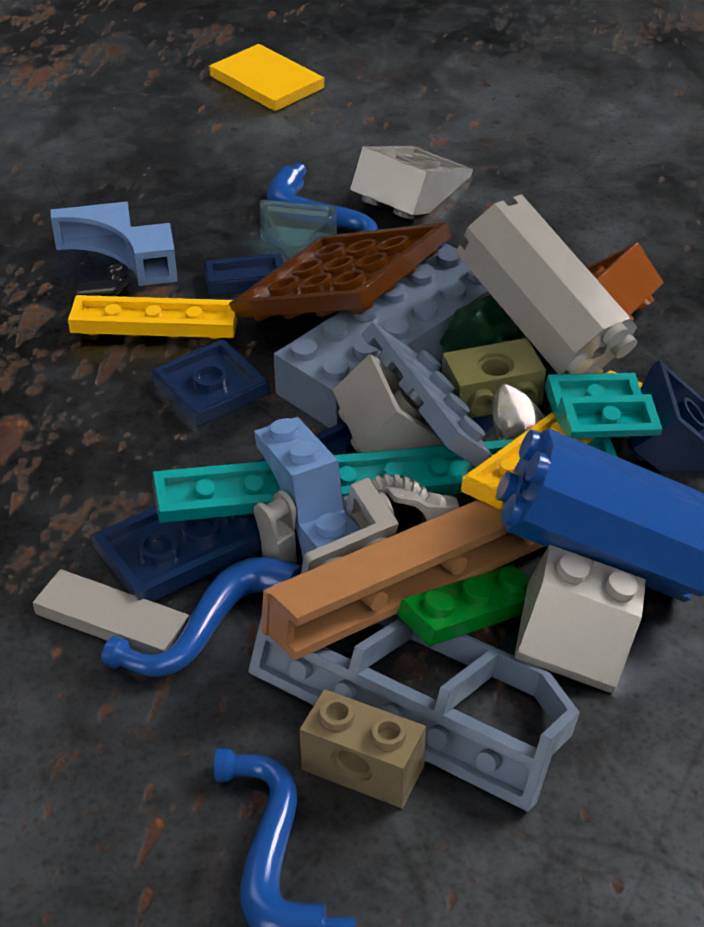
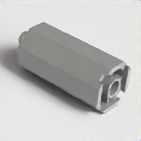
[456,194,638,375]

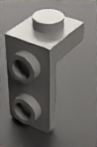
[301,478,399,574]

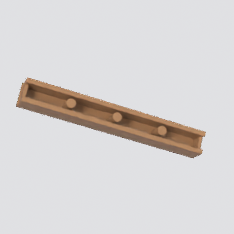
[261,500,544,660]

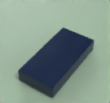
[204,253,283,296]

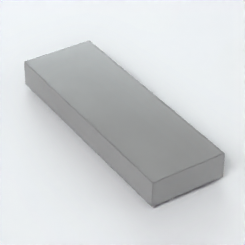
[33,569,190,655]

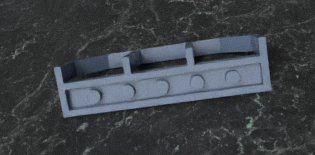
[248,614,580,812]

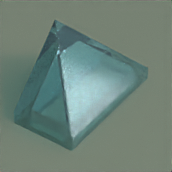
[260,200,337,260]

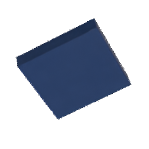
[151,339,270,427]

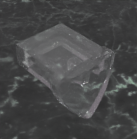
[482,384,545,442]

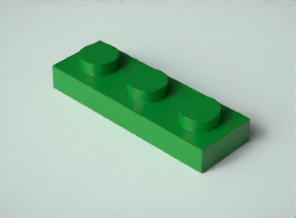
[397,564,529,647]

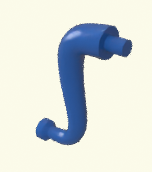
[267,163,378,232]
[101,557,302,677]
[214,748,356,927]

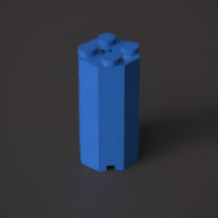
[496,428,704,602]

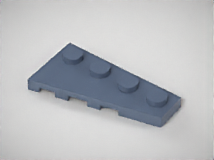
[361,322,492,467]

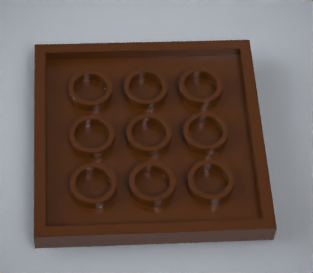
[229,222,451,321]

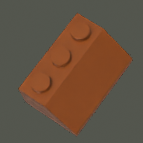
[522,242,664,333]

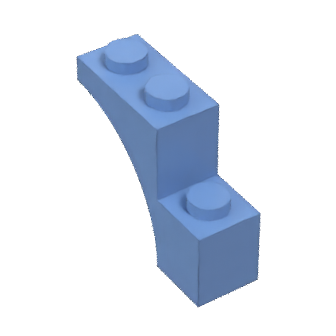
[50,201,178,286]
[254,417,361,557]

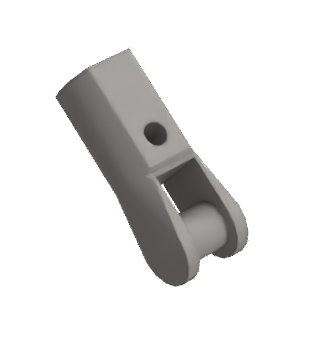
[253,490,297,564]

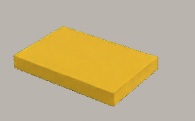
[209,44,324,112]

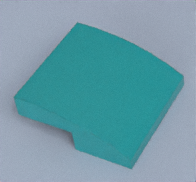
[544,373,663,438]

